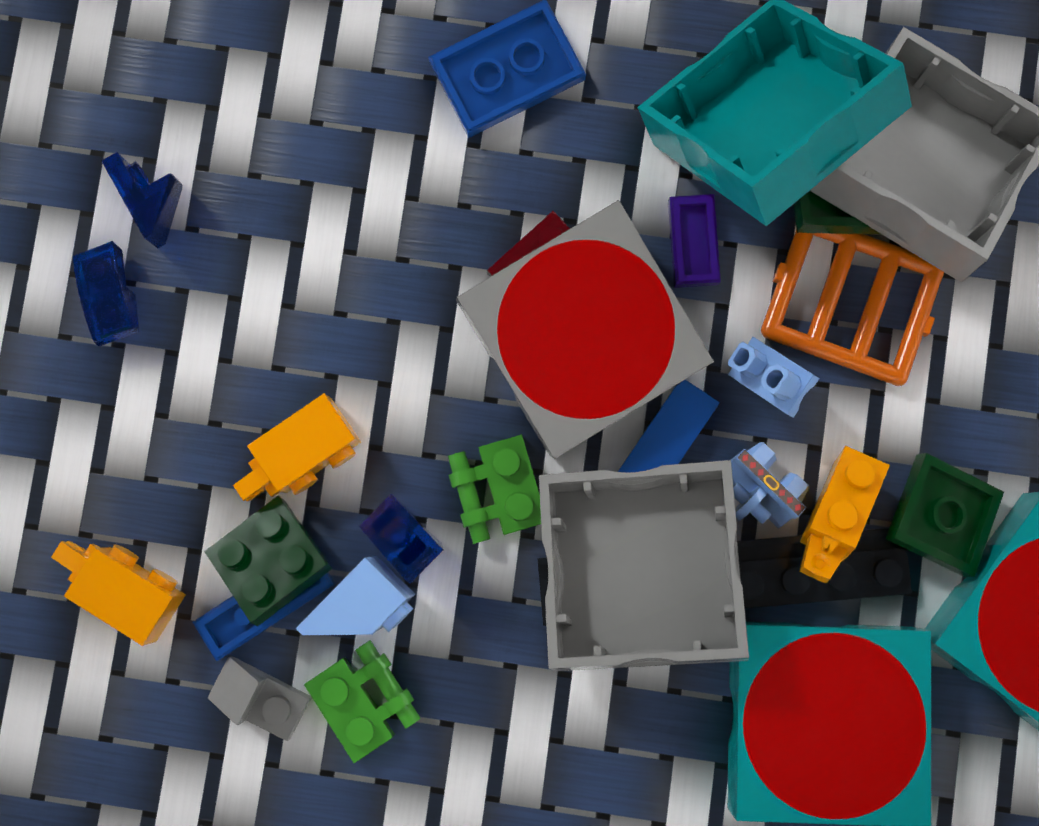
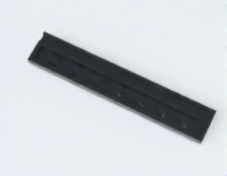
[537,528,912,626]

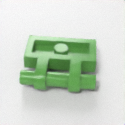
[448,434,541,544]
[304,640,421,763]

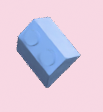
[296,556,415,635]

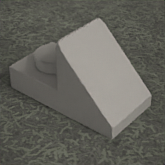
[208,655,311,741]

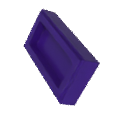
[668,194,721,288]

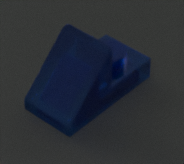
[102,152,183,248]
[359,494,444,584]

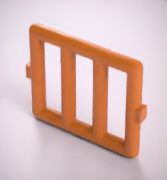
[761,229,944,386]

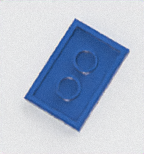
[428,0,586,138]

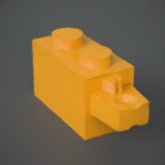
[233,393,361,501]
[800,446,890,583]
[51,541,186,646]

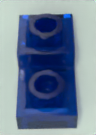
[73,241,140,347]

